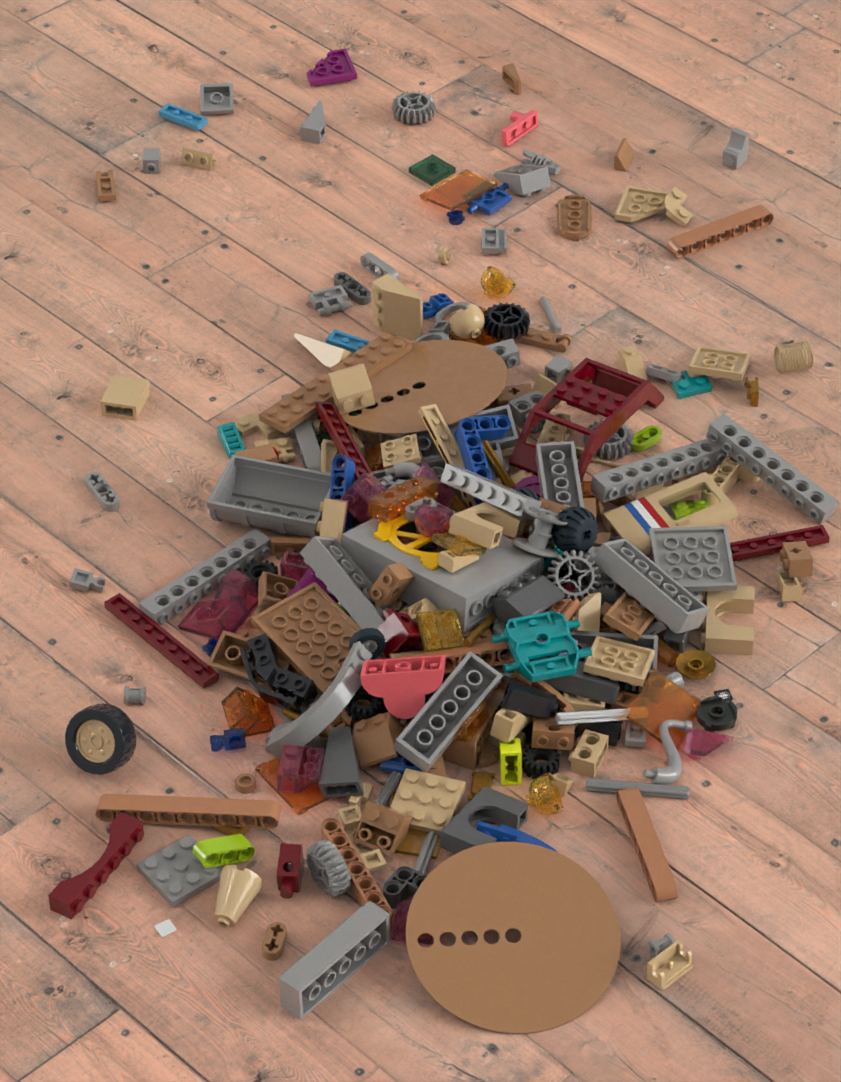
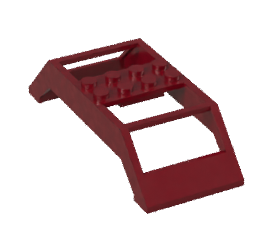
[509,358,664,483]

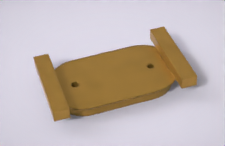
[467,771,495,801]

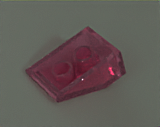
[178,595,251,640]

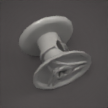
[512,505,568,558]

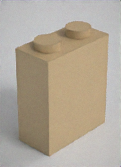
[101,375,150,421]

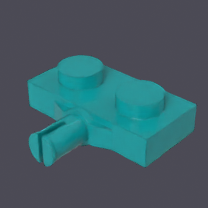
[672,370,712,399]

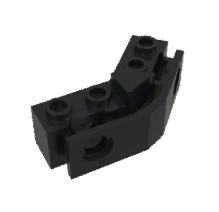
[240,633,318,714]

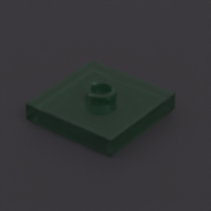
[409,154,456,186]

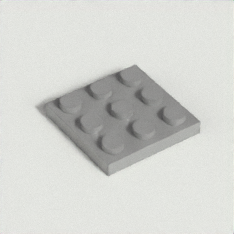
[137,834,223,907]

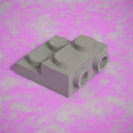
[200,83,234,115]

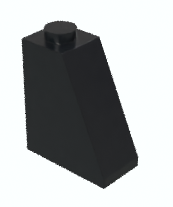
[502,678,559,719]

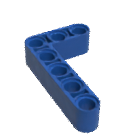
[455,415,511,505]
[330,454,355,533]

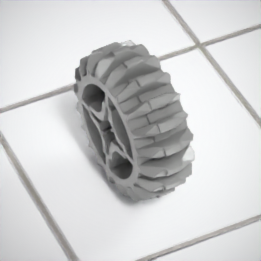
[392,91,436,125]
[584,420,634,461]
[547,550,601,602]
[306,839,351,898]

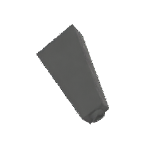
[542,657,620,704]
[318,727,364,798]

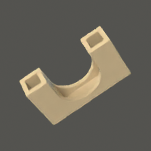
[449,502,527,549]
[701,585,755,655]

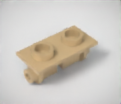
[181,147,216,171]

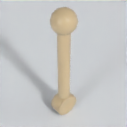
[592,456,625,468]

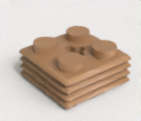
[258,571,299,610]

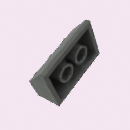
[491,574,565,622]

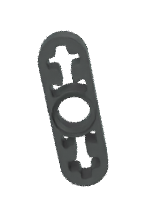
[334,272,371,305]

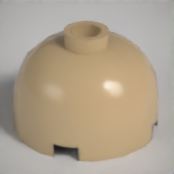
[449,304,485,339]

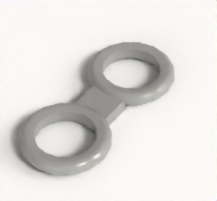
[413,302,470,343]

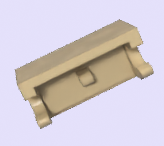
[647,940,693,991]

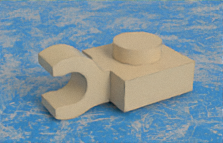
[347,782,373,807]

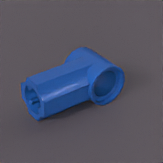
[380,756,422,775]

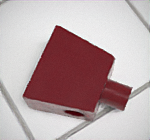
[378,608,422,658]
[277,843,304,899]

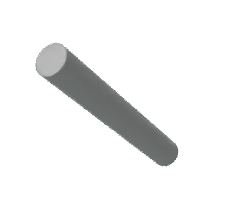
[540,296,561,333]

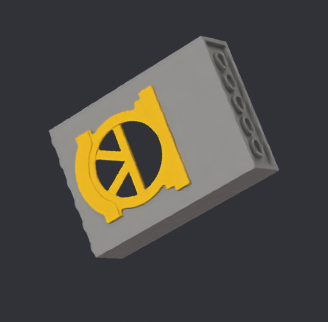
[341,494,544,633]

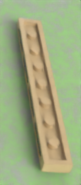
[418,404,478,508]

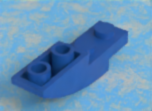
[476,821,557,852]

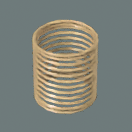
[774,340,814,374]

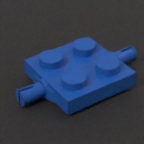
[464,182,512,216]

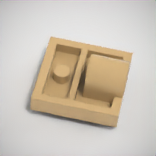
[380,434,423,469]

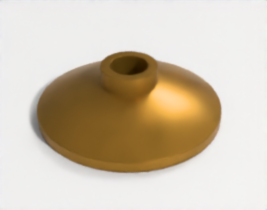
[676,650,716,679]

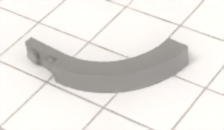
[266,641,372,760]

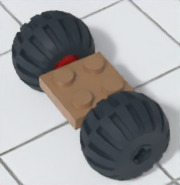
[513,487,599,555]

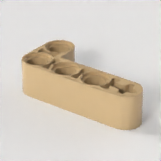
[701,454,760,506]

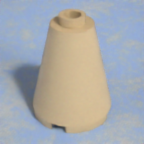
[214,865,262,928]

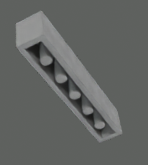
[440,463,542,520]

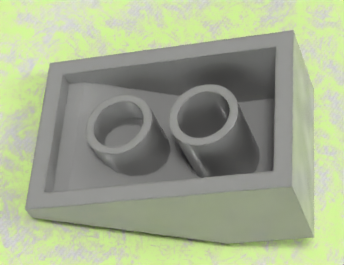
[494,163,551,197]

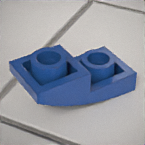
[423,293,454,319]

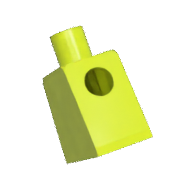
[499,738,522,786]

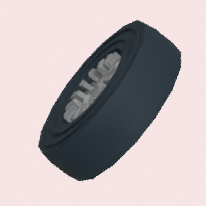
[349,628,386,660]

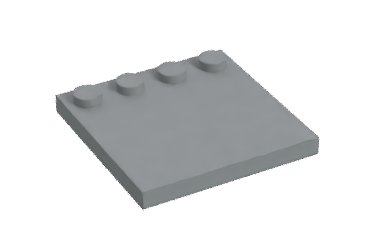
[649,526,737,592]

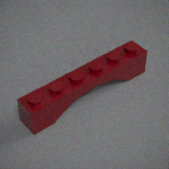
[48,812,144,919]

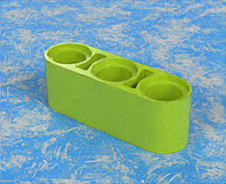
[192,834,255,868]

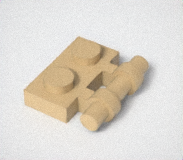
[254,437,295,463]

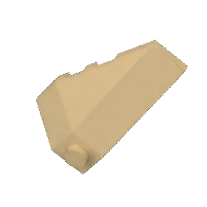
[294,333,353,368]

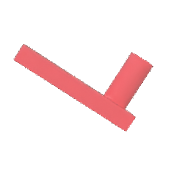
[501,110,539,147]

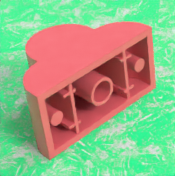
[360,655,446,719]

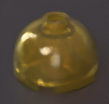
[480,266,516,299]
[526,772,563,816]

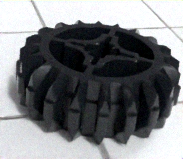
[484,302,530,341]

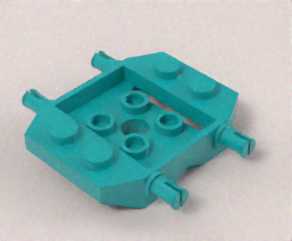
[492,611,592,682]

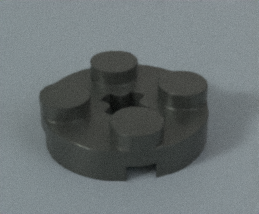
[696,696,737,733]

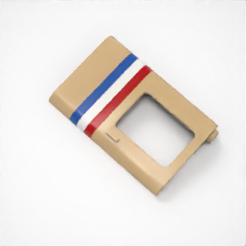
[602,472,739,555]

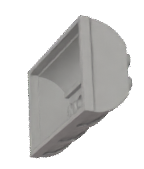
[207,455,331,538]

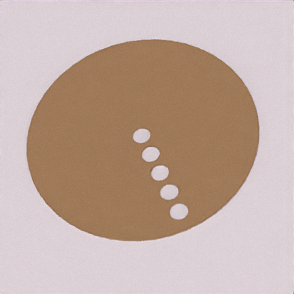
[332,340,508,434]
[406,842,621,1034]

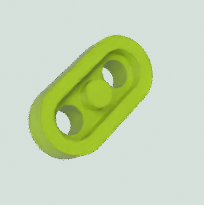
[632,425,662,452]

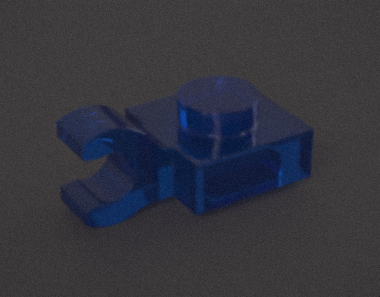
[210,728,246,752]

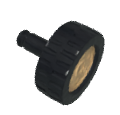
[65,703,136,775]

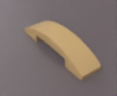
[338,804,387,872]

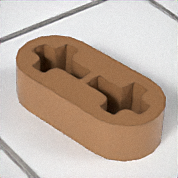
[262,922,287,961]

